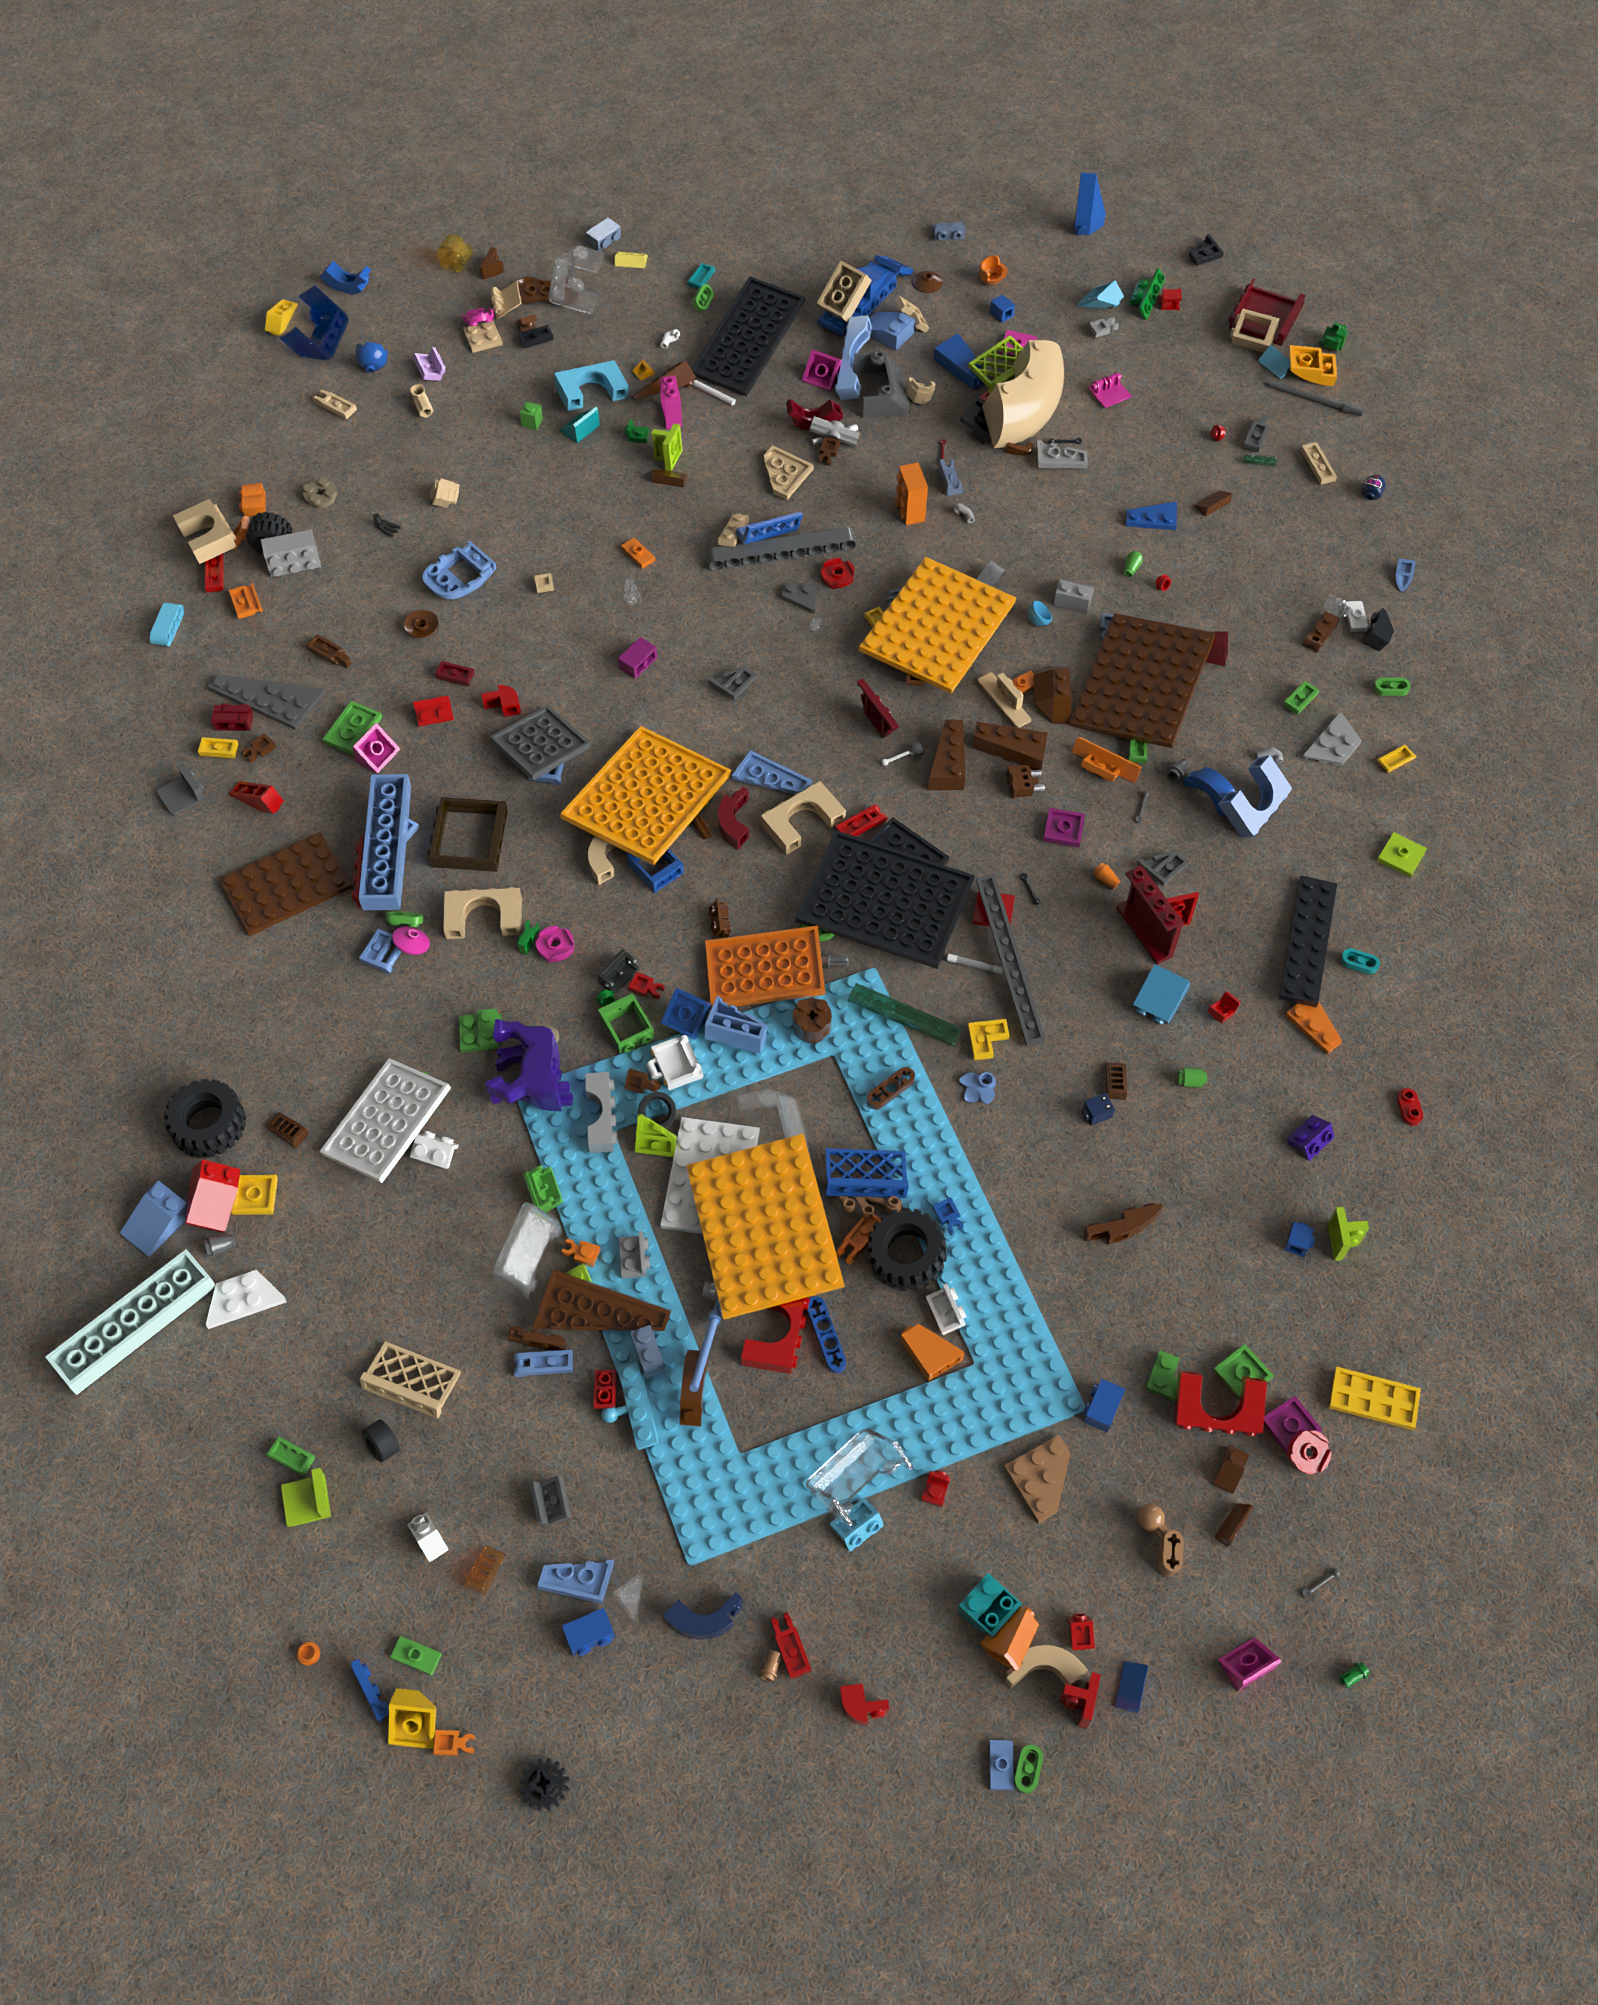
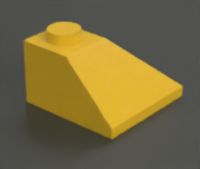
[388,1688,436,1749]

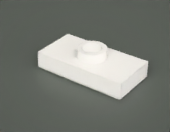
[1344,601,1368,632]

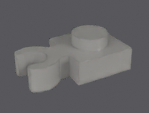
[1089,317,1119,338]

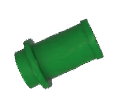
[1339,1662,1370,1689]

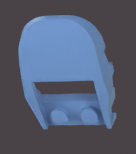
[423,541,496,599]

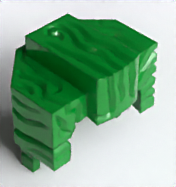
[1318,322,1348,351]

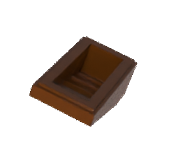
[1106,1062,1127,1100]
[265,1112,309,1149]

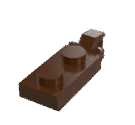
[305,634,352,668]
[508,1326,567,1351]

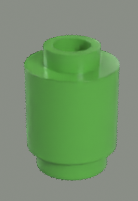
[1178,1067,1207,1088]

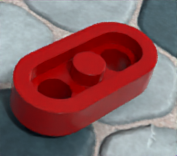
[1396,1088,1424,1126]

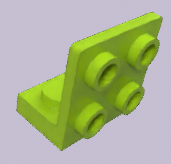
[281,1468,331,1527]

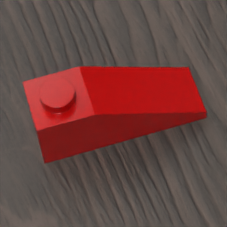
[229,781,284,814]

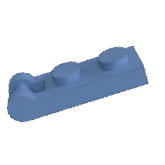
[514,1350,573,1377]

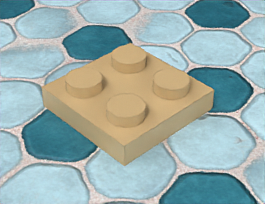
[463,321,503,353]

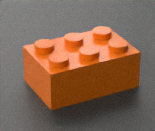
[895,462,928,525]

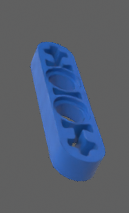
[807,1296,846,1374]

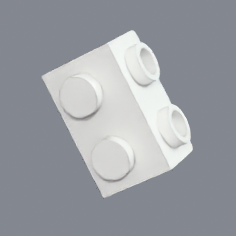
[410,1131,459,1169]
[926,1283,967,1335]

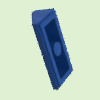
[1115,1661,1148,1713]

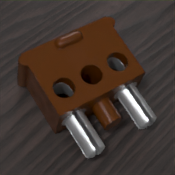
[1006,765,1045,799]

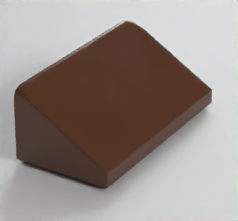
[651,469,687,488]
[1195,490,1232,517]
[1215,1503,1254,1547]

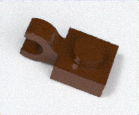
[624,1068,662,1094]

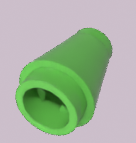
[1123,551,1143,577]

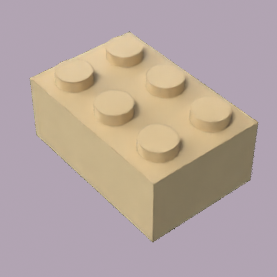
[817,261,872,323]

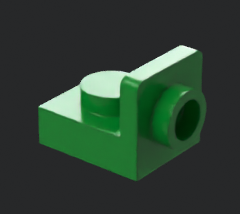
[625,419,650,443]

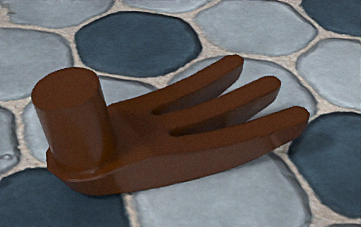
[1004,442,1033,455]

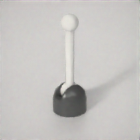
[881,741,924,766]

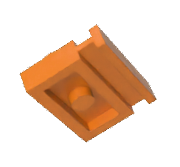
[229,583,263,619]

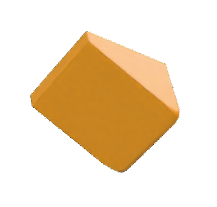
[632,359,656,381]

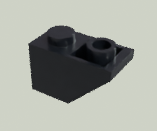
[1362,608,1394,651]

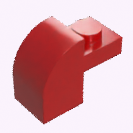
[481,685,521,717]
[840,1684,889,1726]

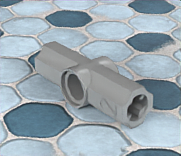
[809,416,860,447]

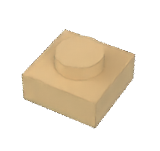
[534,573,554,593]

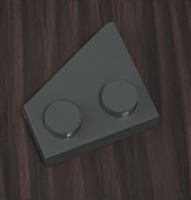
[708,666,757,701]
[1137,851,1189,887]

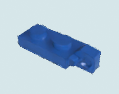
[350,1659,389,1723]

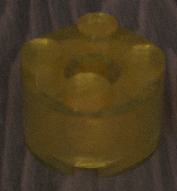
[437,234,473,273]

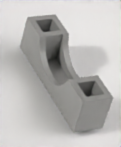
[585,1072,617,1153]

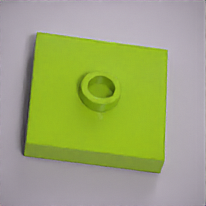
[1377,832,1427,878]

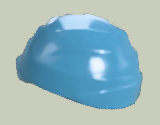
[1027,600,1052,626]

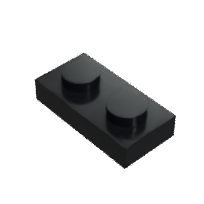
[518,325,554,349]

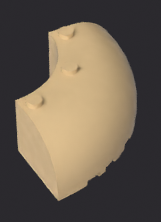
[982,340,1064,448]

